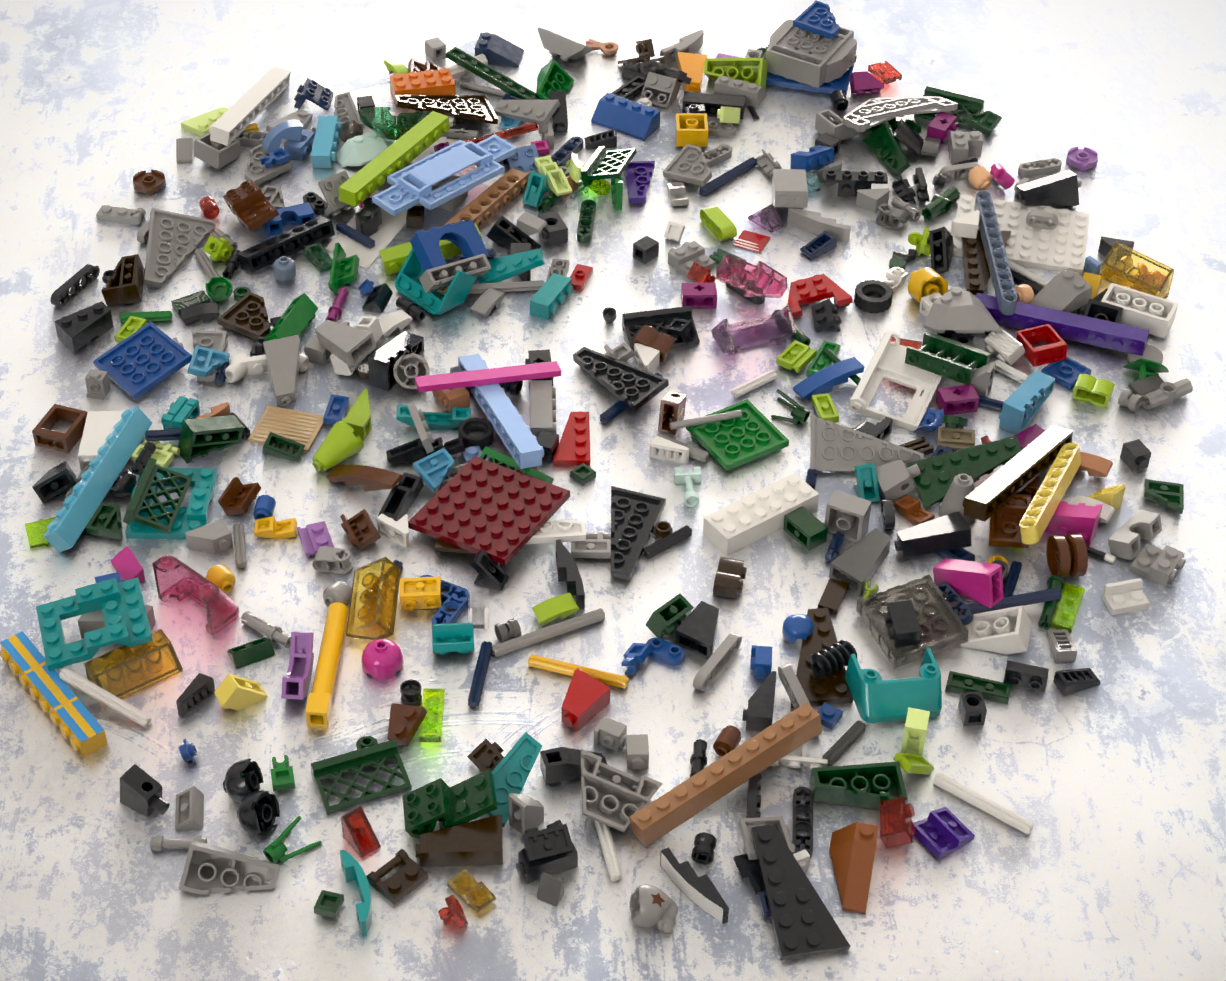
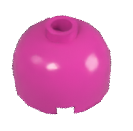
[361,639,403,680]

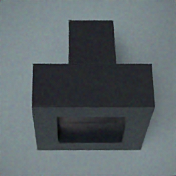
[250,337,265,357]

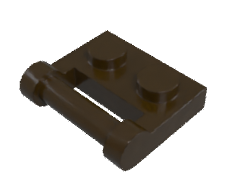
[366,849,428,905]

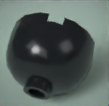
[223,758,264,803]
[237,791,280,836]

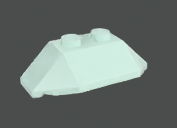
[336,131,394,168]

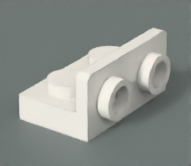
[1102,578,1150,615]

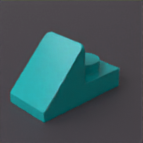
[522,171,549,207]
[853,463,880,502]

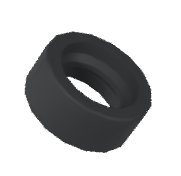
[458,417,494,450]

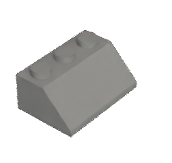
[714,76,767,109]

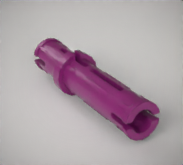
[325,287,349,322]

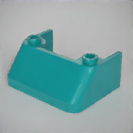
[395,247,477,316]
[845,648,942,723]

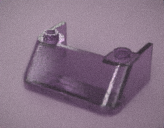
[711,305,797,356]

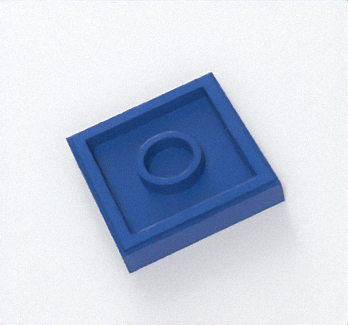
[1041,357,1092,390]

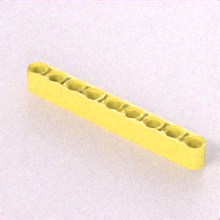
[1019,443,1081,545]

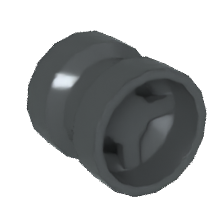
[494,618,522,643]

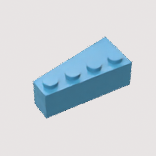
[999,370,1055,435]

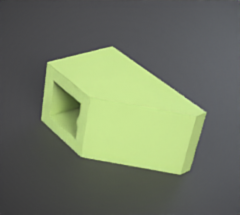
[717,106,741,124]

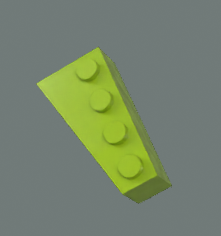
[704,58,768,89]

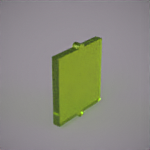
[25,517,56,549]

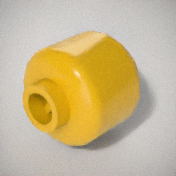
[205,565,236,594]

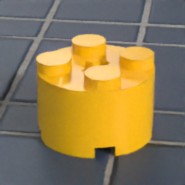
[908,268,948,303]

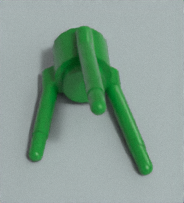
[263,816,322,864]

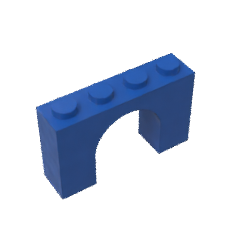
[410,220,489,272]

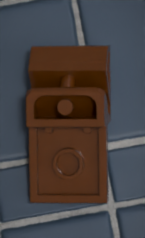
[223,180,279,232]
[989,494,1031,548]

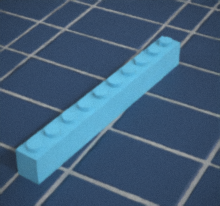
[43,407,152,553]

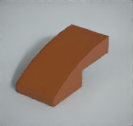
[893,495,935,526]

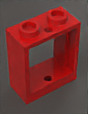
[1016,324,1067,367]

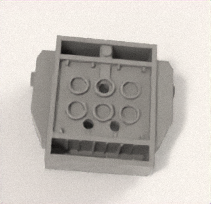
[765,19,857,88]

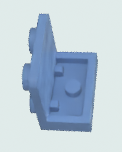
[502,144,539,173]

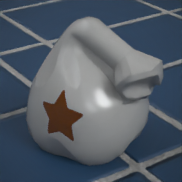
[629,884,678,933]

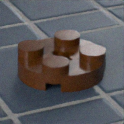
[133,170,166,196]

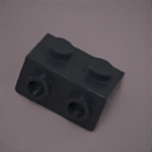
[811,298,842,333]

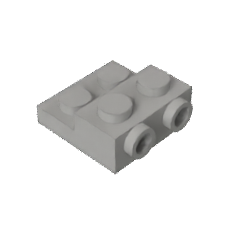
[668,241,715,279]
[1129,543,1186,587]
[738,816,795,860]

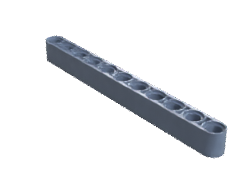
[974,190,1018,315]

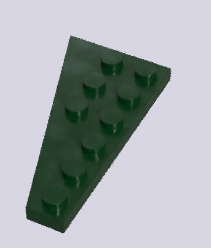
[907,436,1022,511]

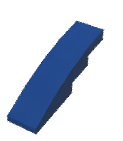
[793,357,865,400]

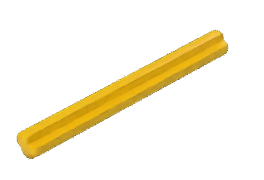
[528,654,629,689]

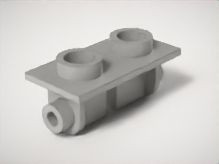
[756,149,782,178]

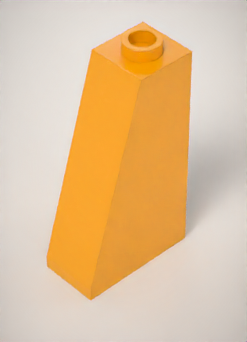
[677,52,707,93]

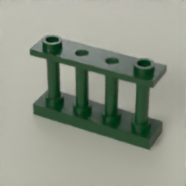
[905,331,991,386]

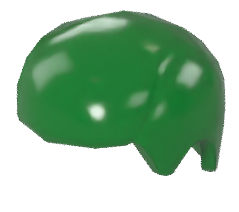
[205,276,233,302]

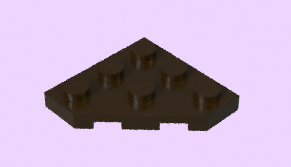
[217,292,271,340]

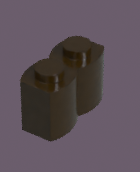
[713,557,747,599]

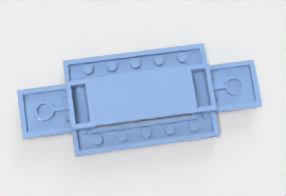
[372,135,517,216]

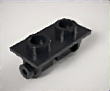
[892,174,916,204]

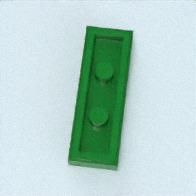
[806,341,841,376]

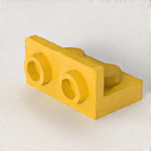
[399,576,442,610]

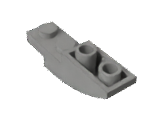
[660,29,704,65]

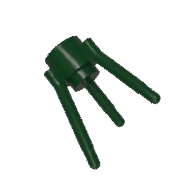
[771,389,810,425]

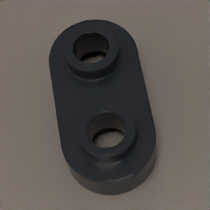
[303,192,328,215]

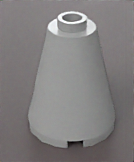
[939,474,976,526]

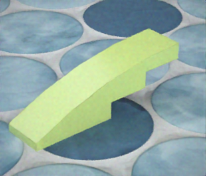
[534,155,573,196]

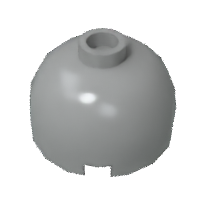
[393,353,430,390]

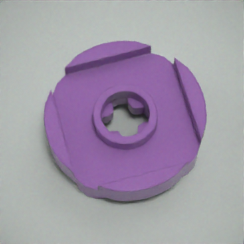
[1066,146,1099,172]

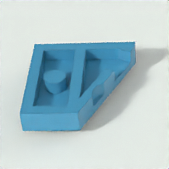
[188,346,230,378]

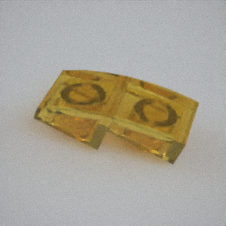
[447,869,496,912]

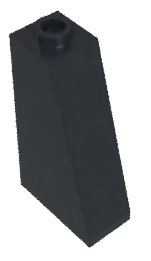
[1016,170,1080,206]
[894,511,972,558]

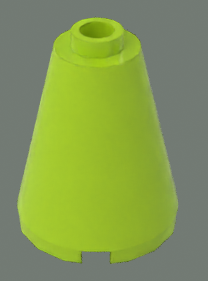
[312,421,364,472]

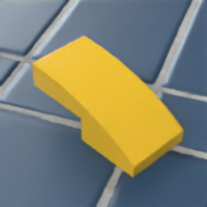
[254,516,298,539]

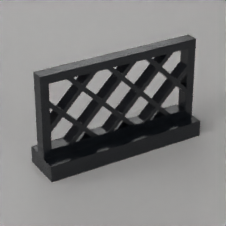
[622,306,700,352]

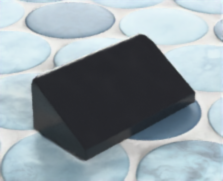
[362,283,393,313]

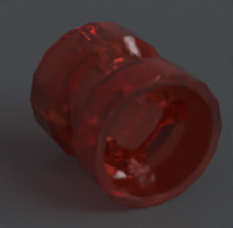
[199,196,220,219]

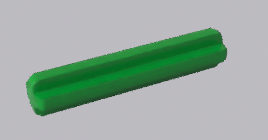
[119,311,172,323]

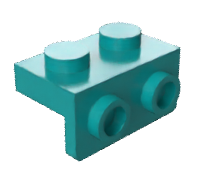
[432,623,474,655]

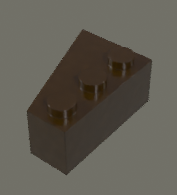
[101,254,144,307]

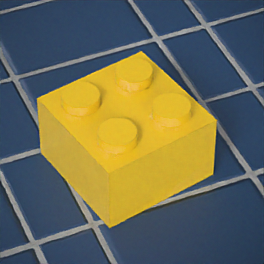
[675,113,708,147]

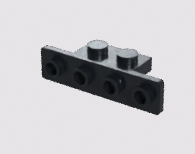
[822,170,888,197]

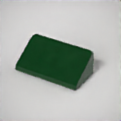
[227,637,275,668]

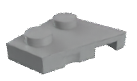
[262,185,285,209]

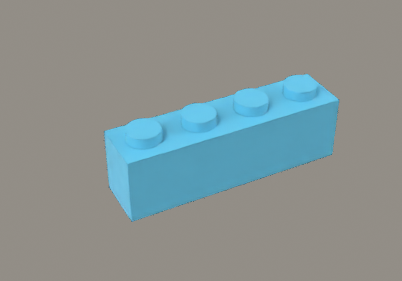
[311,115,342,168]

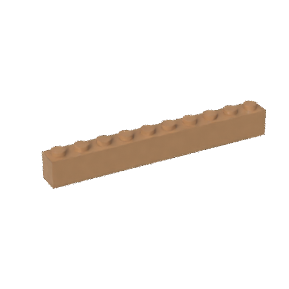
[629,702,822,847]

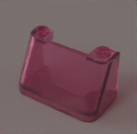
[152,555,240,636]

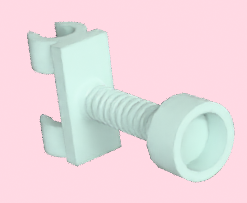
[674,466,702,507]

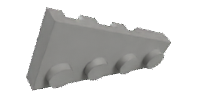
[192,330,228,382]

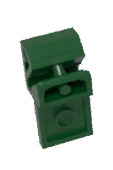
[402,769,497,838]

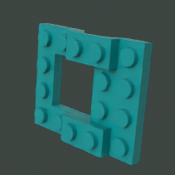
[125,468,218,539]
[36,577,153,671]

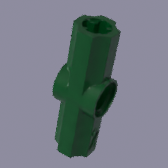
[921,187,960,221]

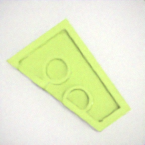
[180,107,229,136]

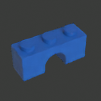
[790,145,835,172]
[262,202,315,237]

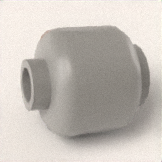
[323,581,353,607]

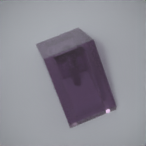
[748,204,783,233]

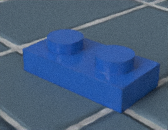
[323,394,349,425]

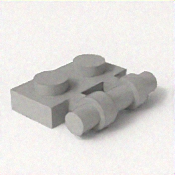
[571,531,611,559]

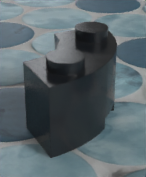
[355,198,382,237]

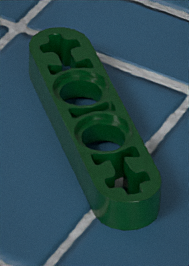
[577,199,596,243]

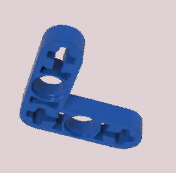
[420,575,470,625]

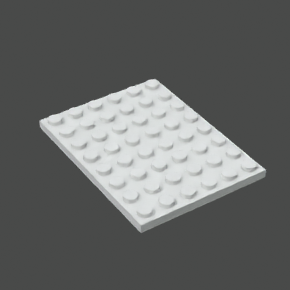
[952,195,1090,275]

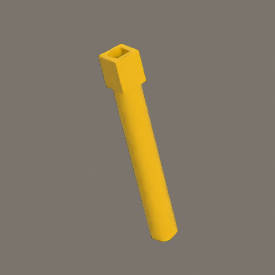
[305,602,349,727]

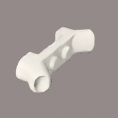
[225,352,309,383]

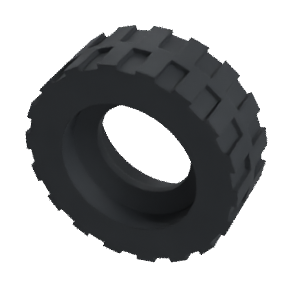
[854,280,893,313]

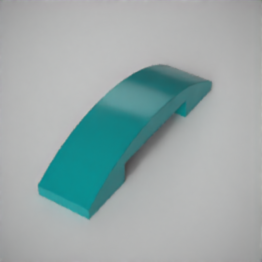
[396,405,471,430]
[340,850,372,937]

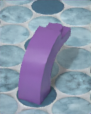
[281,631,314,700]

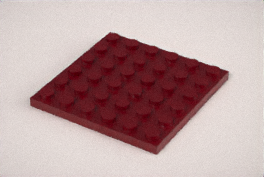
[408,456,570,565]

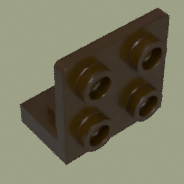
[618,38,655,66]

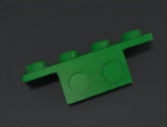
[328,242,360,296]

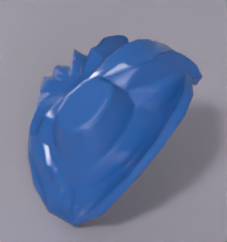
[917,408,944,432]

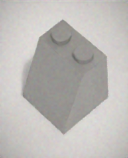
[771,169,808,208]

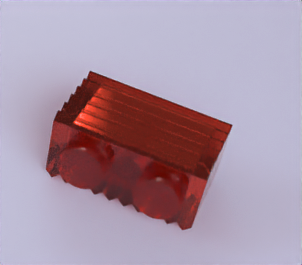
[879,796,915,848]

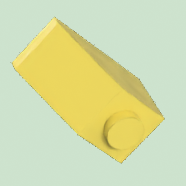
[214,674,268,711]

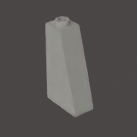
[314,320,377,367]
[263,335,301,405]

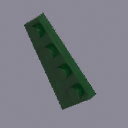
[862,121,910,176]

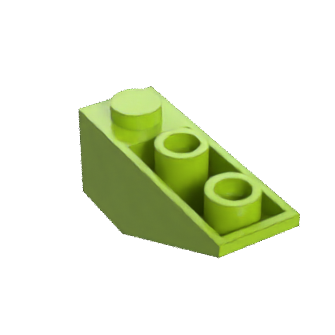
[342,389,372,441]

